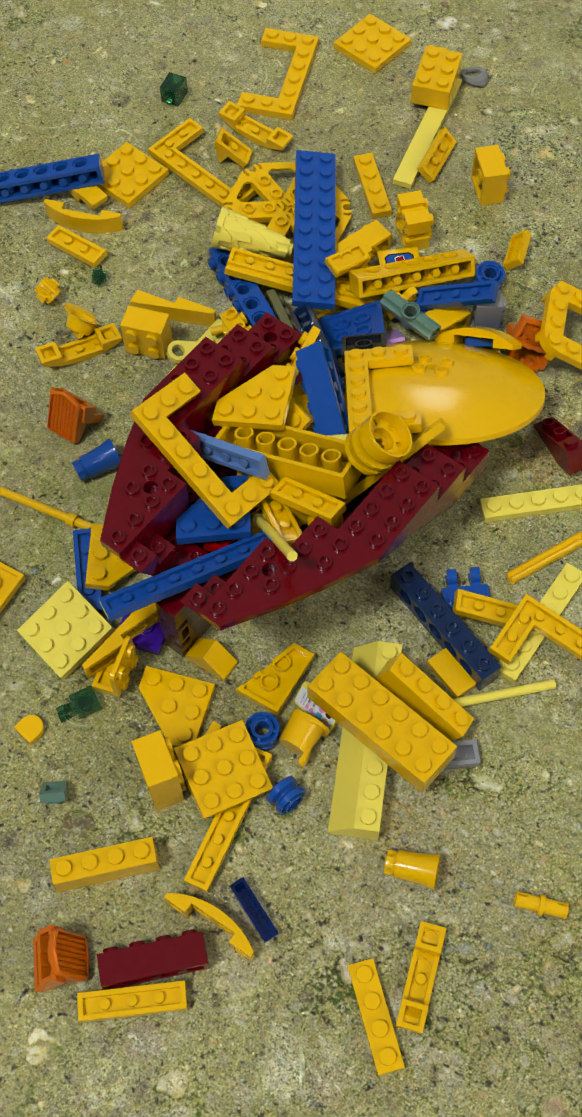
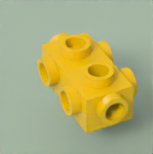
[210,306,252,336]

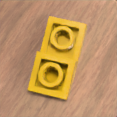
[68,185,108,210]

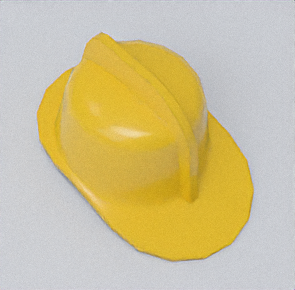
[64,303,100,339]

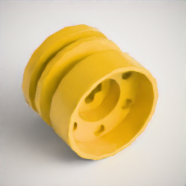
[345,410,412,476]

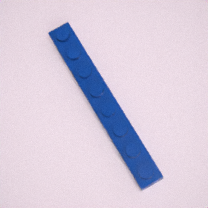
[99,531,272,622]

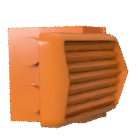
[506,314,549,373]
[47,388,104,444]
[33,924,89,993]

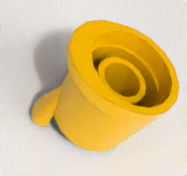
[279,709,330,767]

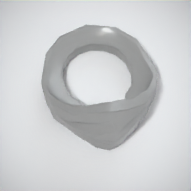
[461,67,488,87]

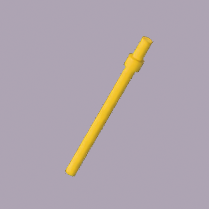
[0,486,92,529]

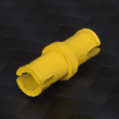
[513,890,569,920]

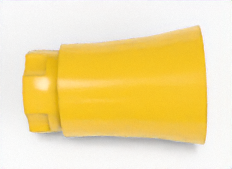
[384,849,441,890]

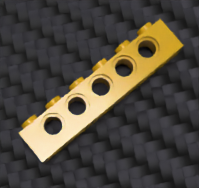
[349,249,475,298]

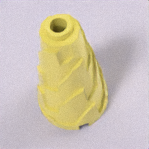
[211,206,294,258]

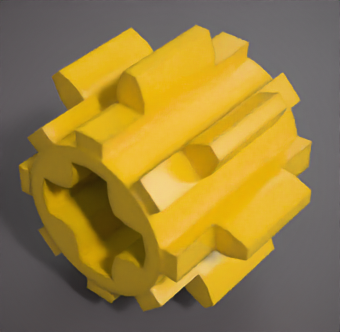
[34,277,61,304]

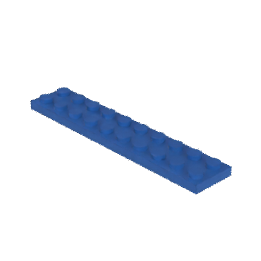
[292,150,335,310]

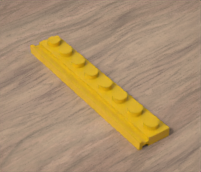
[224,247,386,318]

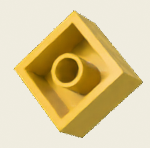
[471,145,510,206]
[120,305,173,360]

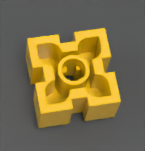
[395,190,434,250]

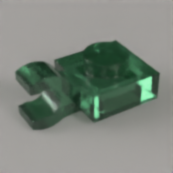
[56,685,102,723]

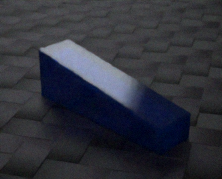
[229,877,279,943]

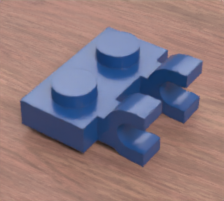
[441,567,490,611]

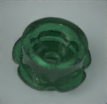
[92,266,107,286]

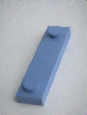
[190,430,270,480]

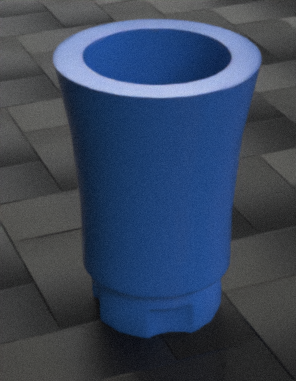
[72,438,121,482]

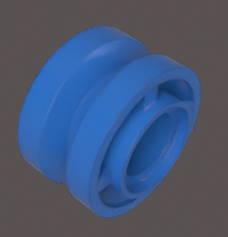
[473,260,505,290]
[245,712,280,751]
[266,776,306,815]

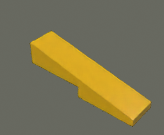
[130,290,217,326]
[82,603,161,679]

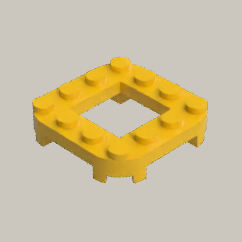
[535,281,582,370]

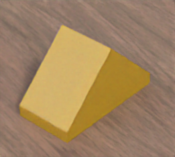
[185,638,238,681]

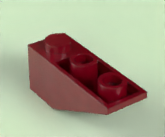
[534,417,582,475]

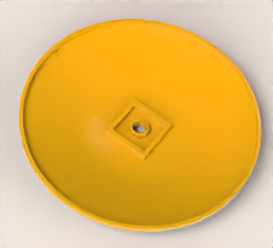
[338,340,545,445]

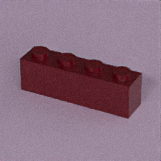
[96,929,210,990]

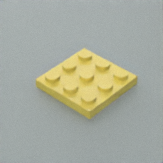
[17,581,115,680]

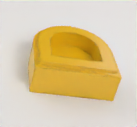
[14,715,44,746]

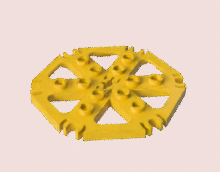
[224,162,352,262]

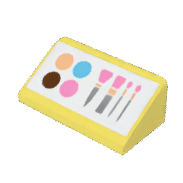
[294,681,339,732]

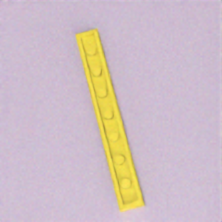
[393,78,462,189]

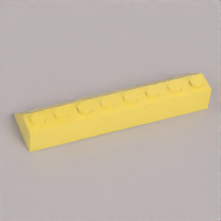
[328,641,402,841]

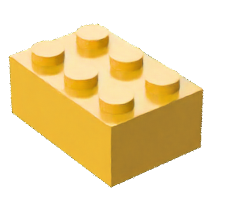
[411,46,463,110]
[131,730,187,811]

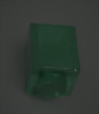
[160,72,188,107]

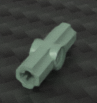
[380,289,441,342]

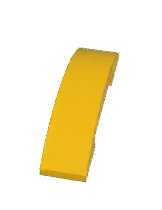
[218,101,293,150]
[44,199,123,233]
[35,323,122,367]
[435,326,522,350]
[164,893,255,962]
[395,921,447,1034]

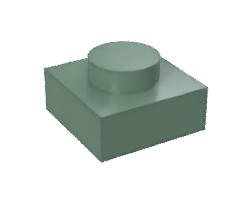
[39,781,68,804]

